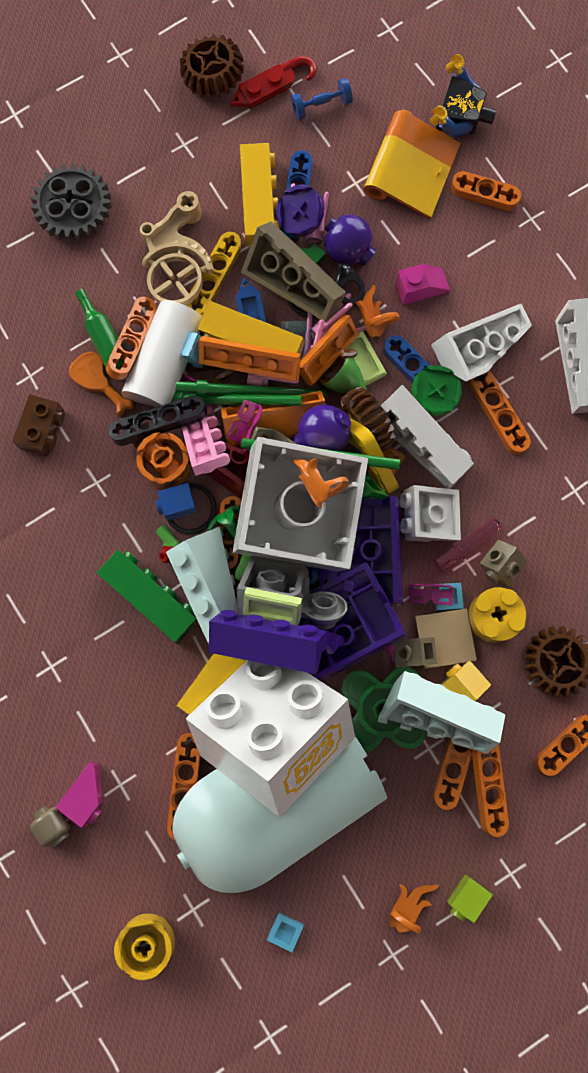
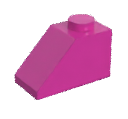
[395,264,450,305]
[55,761,103,828]

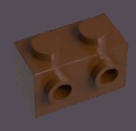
[12,394,65,457]

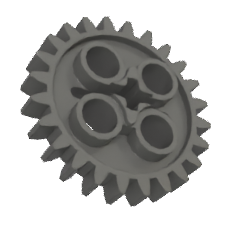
[31,163,112,242]

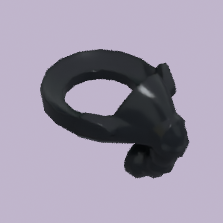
[334,262,366,306]

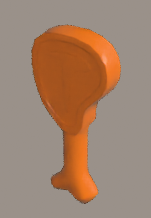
[69,351,134,416]

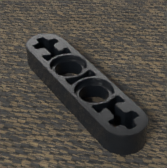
[108,395,207,446]

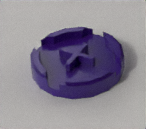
[276,185,325,237]

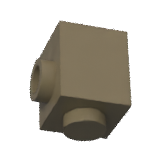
[393,637,437,668]

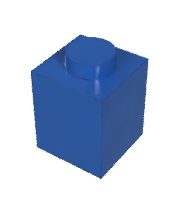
[155,483,197,521]

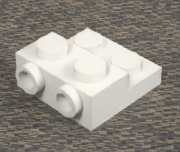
[400,485,461,542]

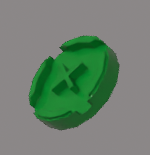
[411,365,462,416]

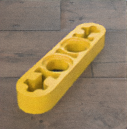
[186,232,242,316]

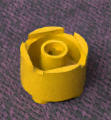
[468,587,526,643]
[114,913,175,980]

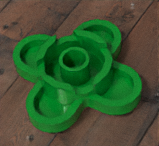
[342,667,427,752]

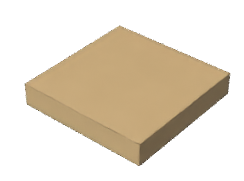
[414,608,477,669]

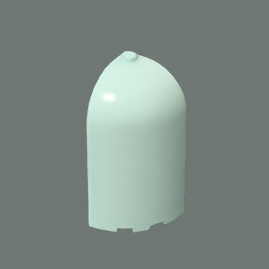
[173,737,387,893]

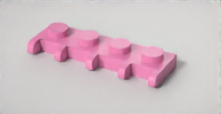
[182,405,230,476]

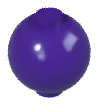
[324,214,377,266]
[294,405,351,451]

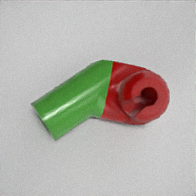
[155,525,179,563]

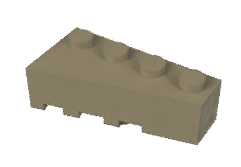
[241,221,346,322]

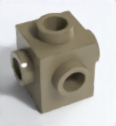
[480,539,528,586]

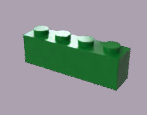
[96,549,198,645]

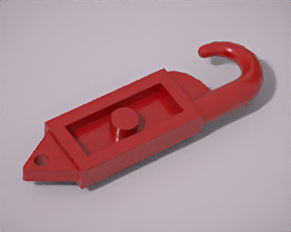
[231,56,317,109]

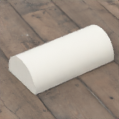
[121,300,202,407]

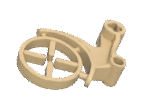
[140,191,214,306]

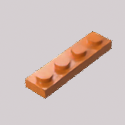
[199,336,300,382]

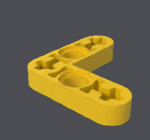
[348,417,399,495]

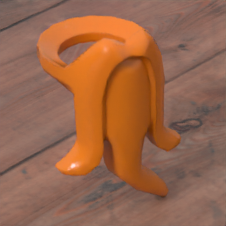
[356,285,400,338]
[293,458,349,508]
[388,884,439,934]

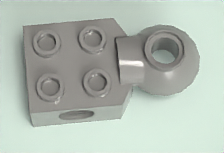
[237,556,347,630]

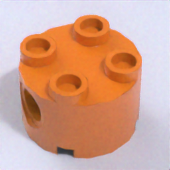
[136,432,191,490]

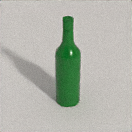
[75,289,133,370]

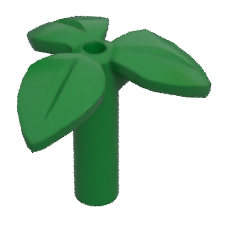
[208,505,241,540]

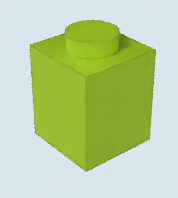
[447,874,493,923]

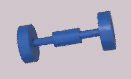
[291,78,353,120]

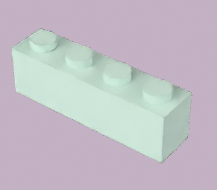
[166,527,237,644]
[378,671,505,754]

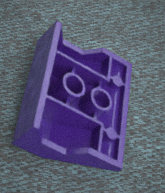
[319,496,403,605]
[298,562,409,682]
[209,610,344,674]

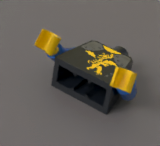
[430,54,497,137]

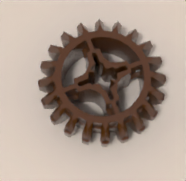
[180,33,244,99]
[340,387,396,452]
[522,626,588,698]

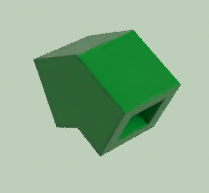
[301,244,326,266]

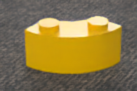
[440,660,491,701]

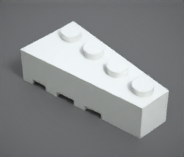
[555,298,588,414]
[381,385,474,489]

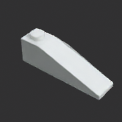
[431,304,532,381]

